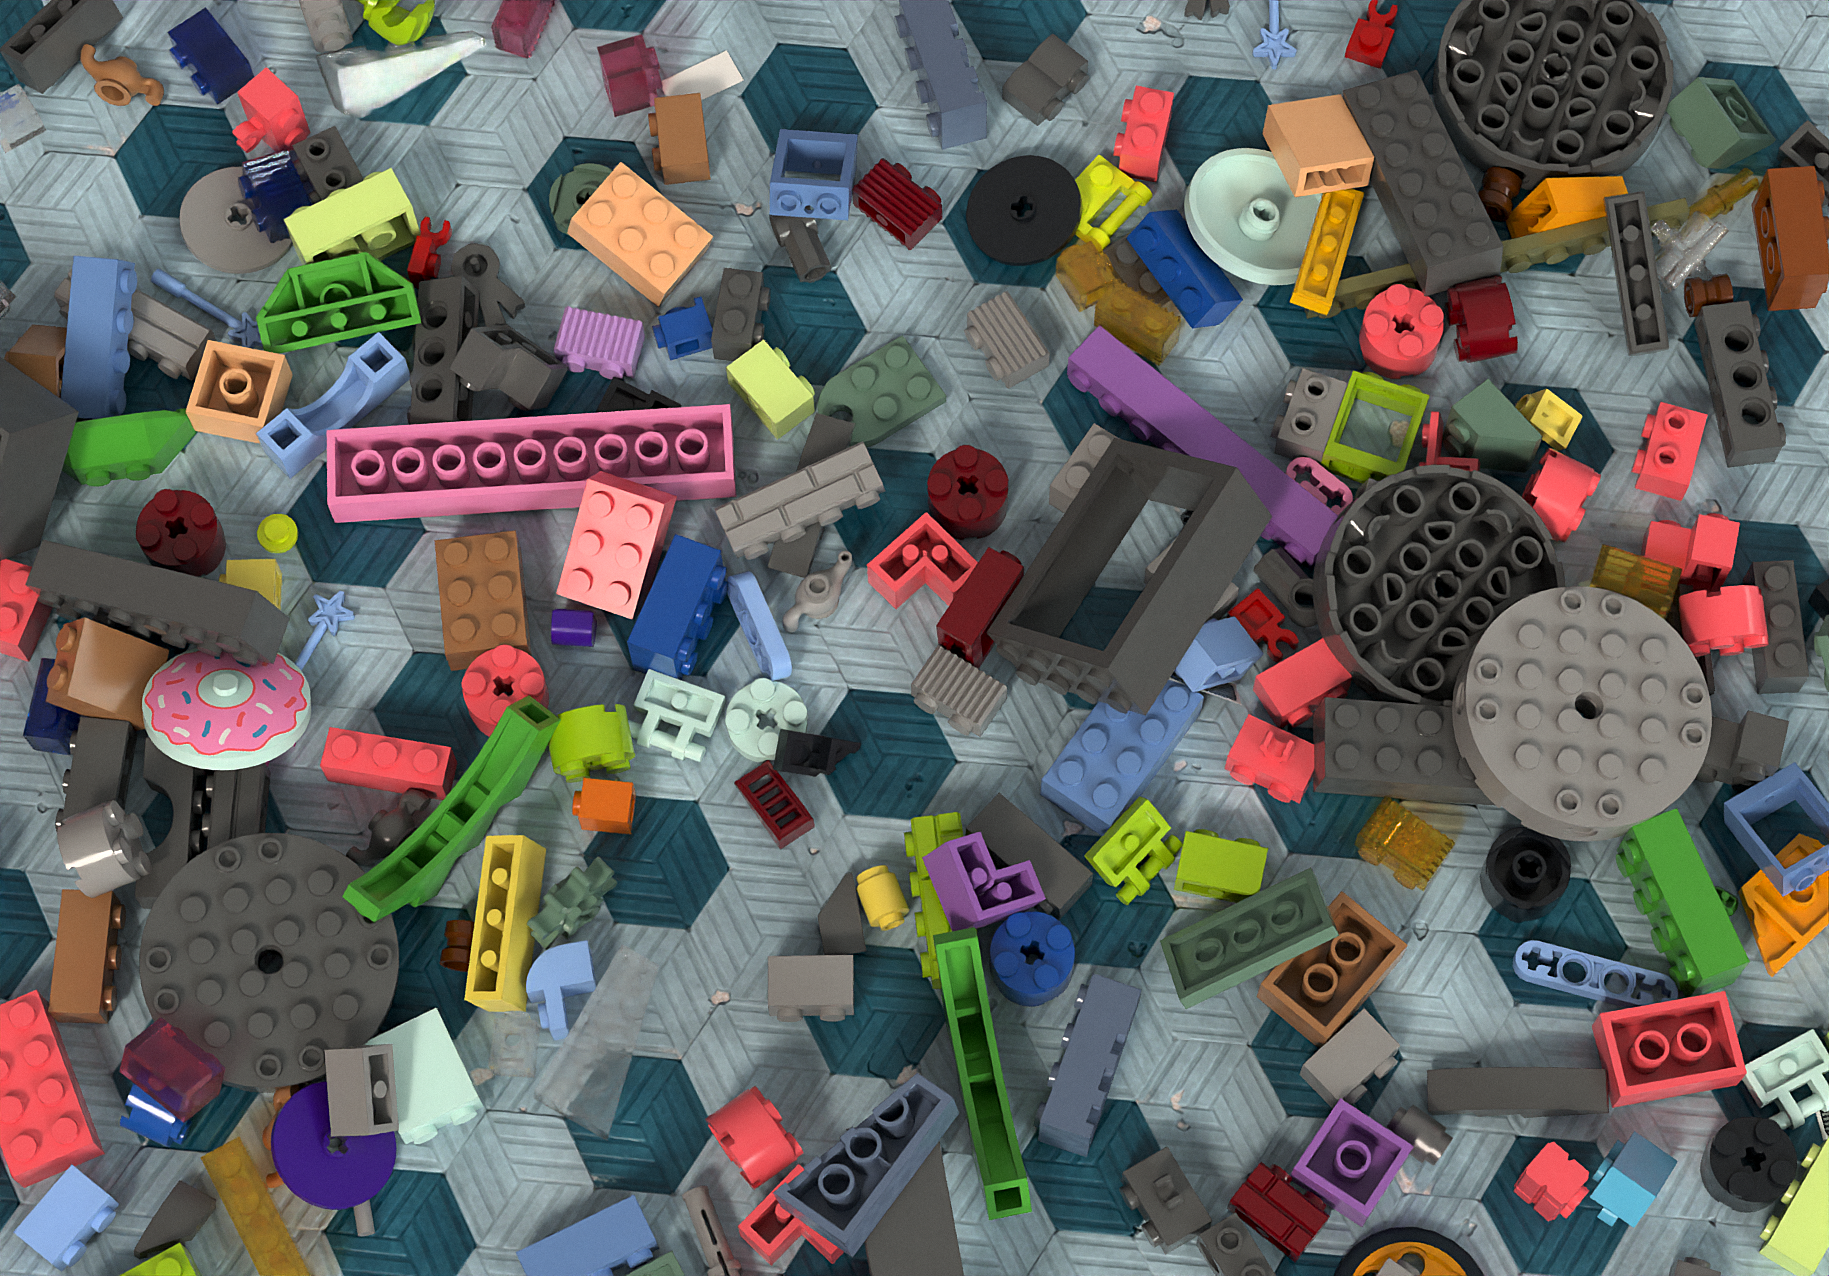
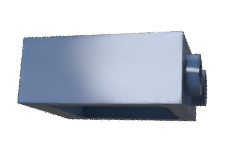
[770,129,858,221]
[1724,762,1829,897]

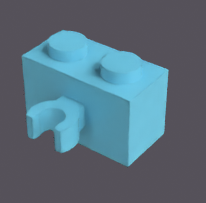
[1590,1131,1678,1228]

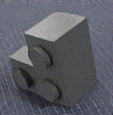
[449,324,569,411]
[1695,710,1789,793]

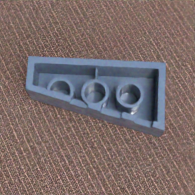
[894,0,987,150]
[1033,973,1142,1157]
[773,1073,959,1258]

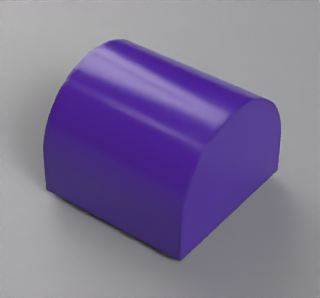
[551,609,597,647]

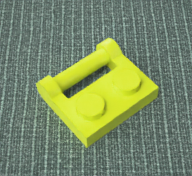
[1075,155,1153,252]

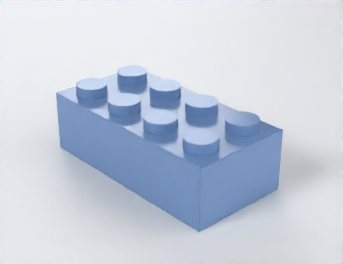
[1040,675,1204,836]

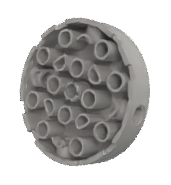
[1452,586,1712,842]

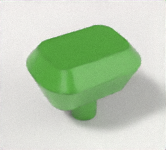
[1714,886,1739,916]

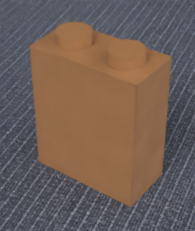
[46,618,169,731]

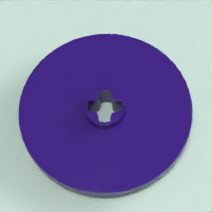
[271,1081,396,1210]

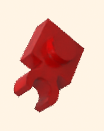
[1345,0,1397,69]
[1227,588,1299,663]

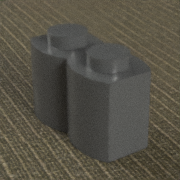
[1002,34,1089,126]

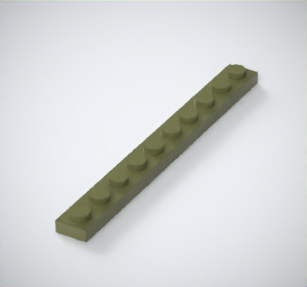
[1303,198,1690,319]

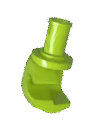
[356,0,435,46]

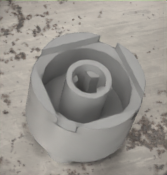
[57,800,152,898]

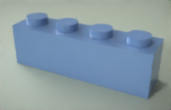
[61,256,137,419]

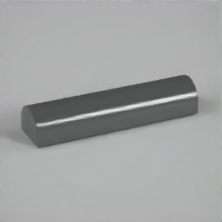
[1603,191,1669,356]

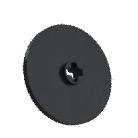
[966,155,1082,266]

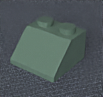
[1666,77,1776,169]
[1442,378,1543,473]

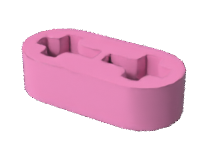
[1285,457,1353,515]

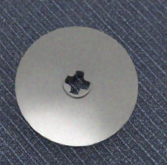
[179,167,297,274]

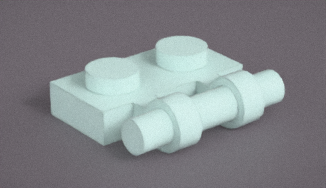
[628,669,726,762]
[1742,1029,1829,1130]

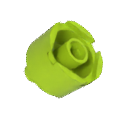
[548,704,635,783]

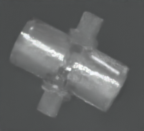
[1651,211,1729,294]

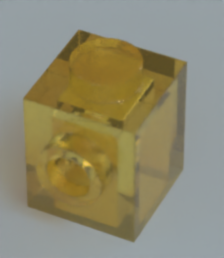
[1056,241,1115,312]

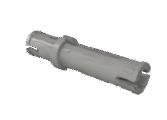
[682,1186,742,1276]

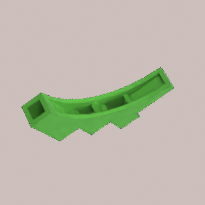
[342,695,561,923]
[933,927,1032,1220]

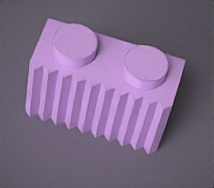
[553,306,645,380]

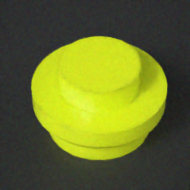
[257,514,298,553]

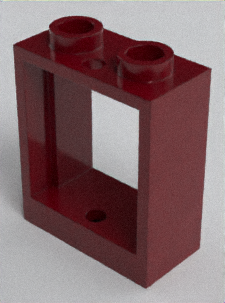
[936,547,1024,669]

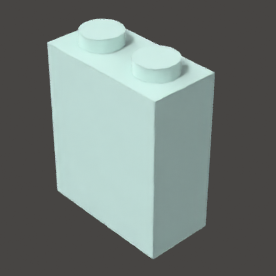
[365,1008,484,1144]

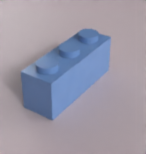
[516,1195,659,1276]

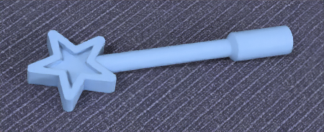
[1253,0,1296,70]
[151,269,263,349]
[294,591,355,671]

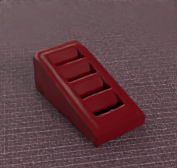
[734,760,815,850]

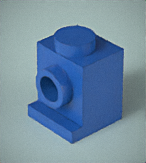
[652,297,713,361]

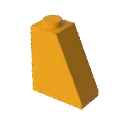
[1506,176,1628,239]

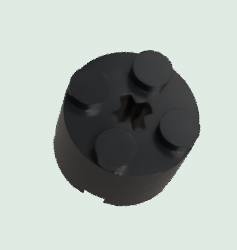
[1479,827,1571,923]
[1700,1117,1797,1213]

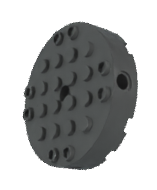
[1433,0,1673,191]
[1313,465,1565,707]
[139,833,399,1093]

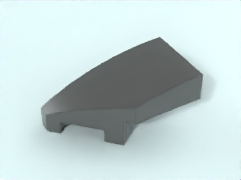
[817,872,866,955]
[134,1180,216,1259]

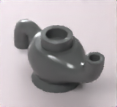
[346,789,431,865]

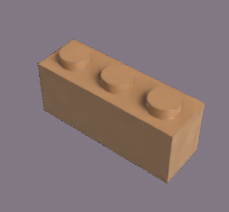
[48,889,126,1024]

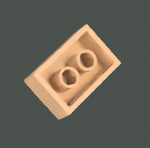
[567,162,713,307]

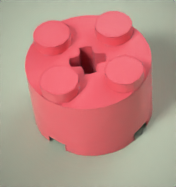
[1359,284,1444,379]
[1521,447,1601,543]
[1679,585,1769,657]
[461,644,549,737]
[705,1086,804,1190]

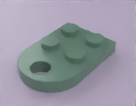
[818,335,946,448]

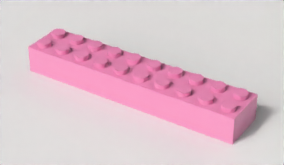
[327,404,737,523]

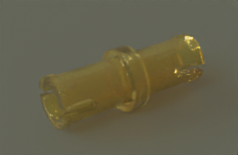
[1687,168,1760,231]

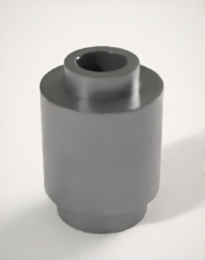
[1386,1105,1453,1166]

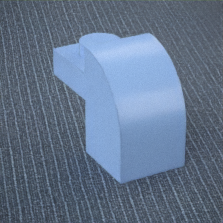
[526,940,597,1040]

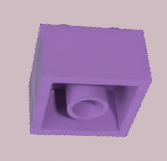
[1291,1098,1414,1227]

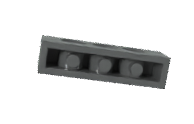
[407,275,480,425]
[1694,300,1786,468]

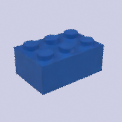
[627,534,729,680]

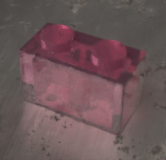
[597,34,663,117]
[119,1017,226,1123]

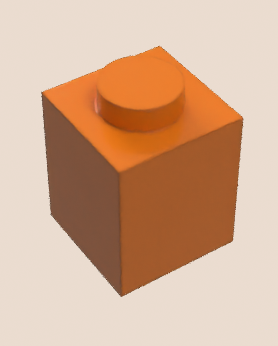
[572,778,636,835]

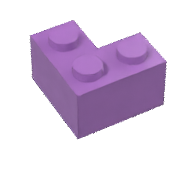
[922,832,1046,931]

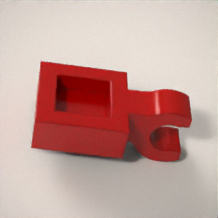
[407,216,452,289]

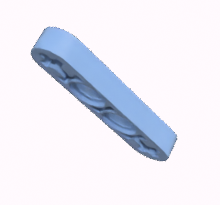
[1513,940,1678,1008]

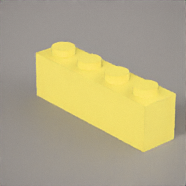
[464,835,546,1012]

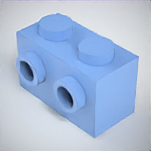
[1174,616,1263,692]
[13,1164,119,1272]

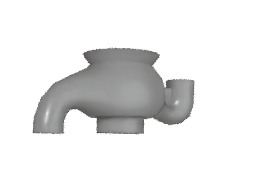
[783,551,852,632]

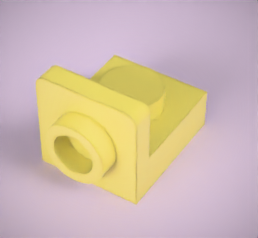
[1515,389,1583,451]

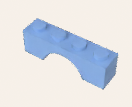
[256,332,410,479]

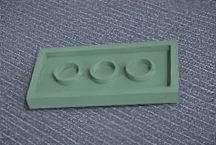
[1160,867,1339,1009]

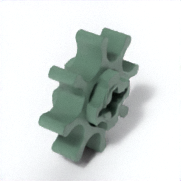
[527,857,618,950]

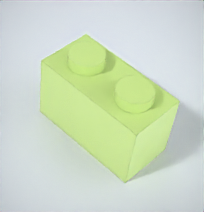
[726,339,815,440]

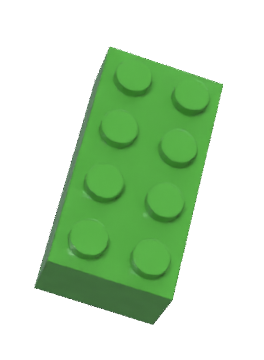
[1615,808,1750,998]

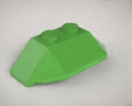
[256,252,422,354]
[62,408,197,487]

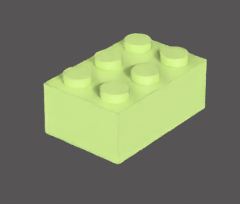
[284,168,421,265]

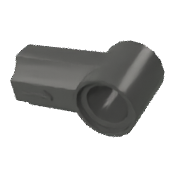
[769,206,831,283]
[1254,547,1318,628]

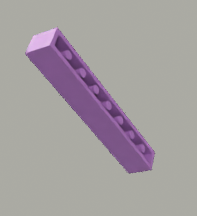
[1067,325,1338,570]

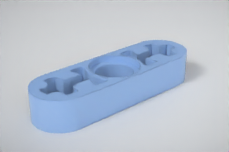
[727,571,792,681]

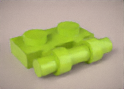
[1084,796,1183,905]

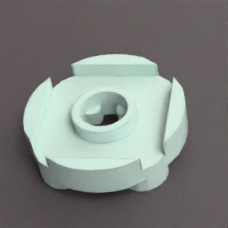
[725,678,808,762]

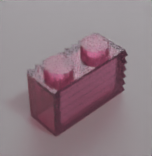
[490,0,555,59]

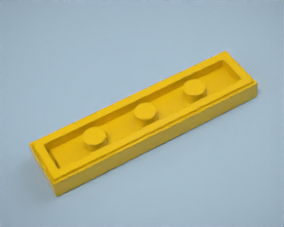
[1289,188,1364,316]

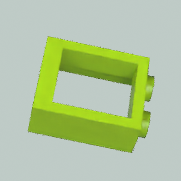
[1321,370,1430,484]

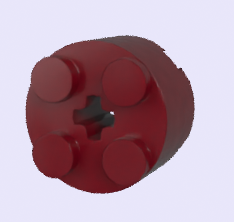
[1445,275,1518,363]
[927,445,1009,540]
[136,489,226,577]

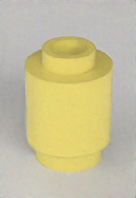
[856,865,909,931]

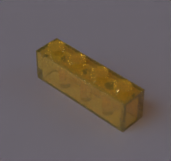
[200,1137,314,1276]

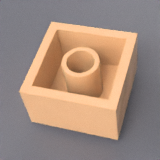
[186,340,293,444]

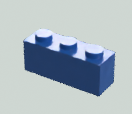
[1126,209,1243,329]

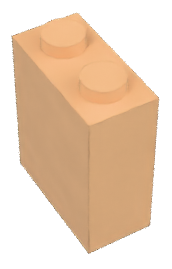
[1262,94,1374,197]

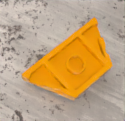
[1738,833,1829,977]

